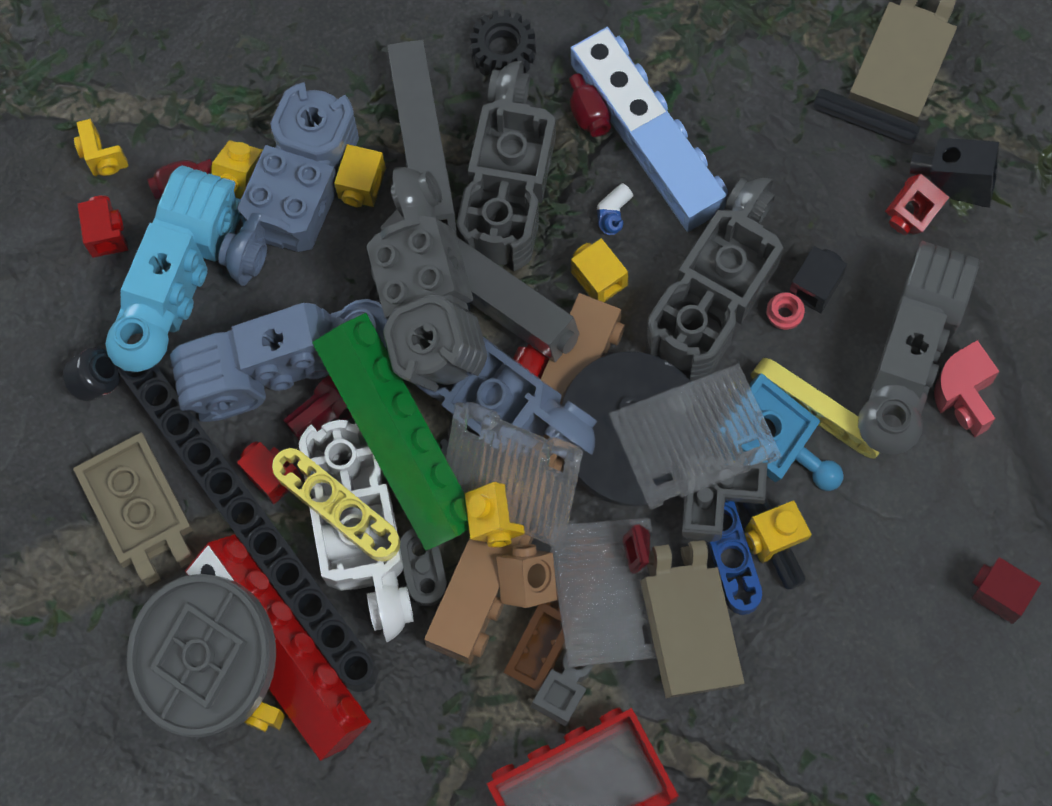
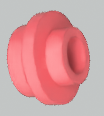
[766,292,805,330]

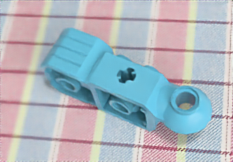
[105,165,241,372]

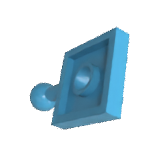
[715,373,844,491]

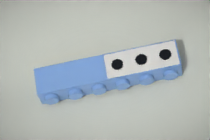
[571,26,728,232]

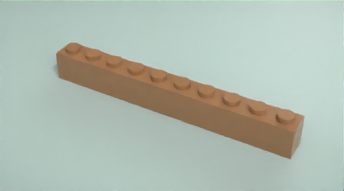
[424,293,625,665]

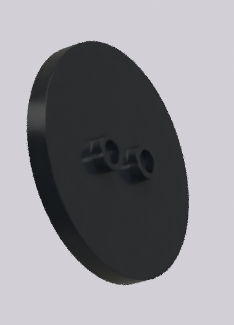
[558,351,709,507]

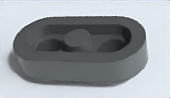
[400,528,448,607]

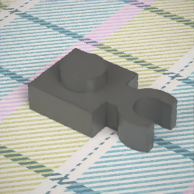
[531,650,593,727]

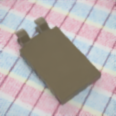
[849,0,957,123]
[73,432,195,588]
[640,540,745,698]

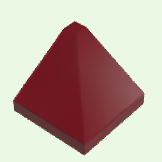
[622,524,650,574]

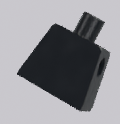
[910,138,999,208]

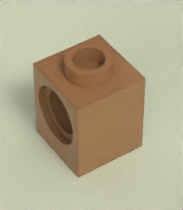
[497,544,557,608]

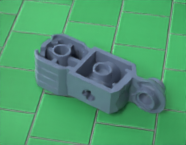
[218,82,359,286]
[170,299,388,422]
[415,336,597,458]

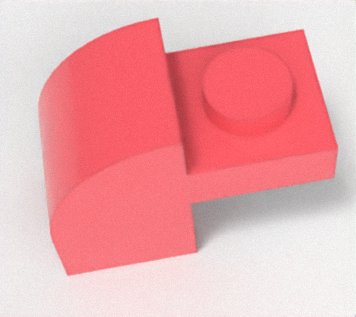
[934,340,999,437]

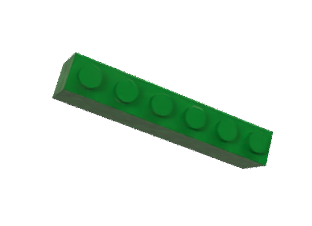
[312,313,469,551]

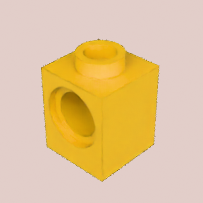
[334,144,386,207]
[571,238,629,302]

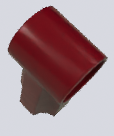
[284,375,352,440]

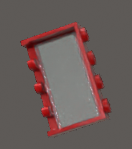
[486,707,679,806]

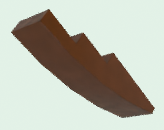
[503,532,616,691]

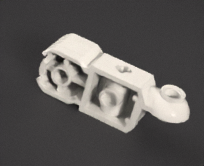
[298,420,414,642]

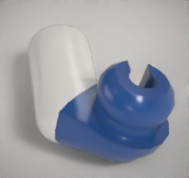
[597,183,633,235]

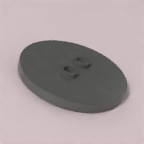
[127,574,276,737]

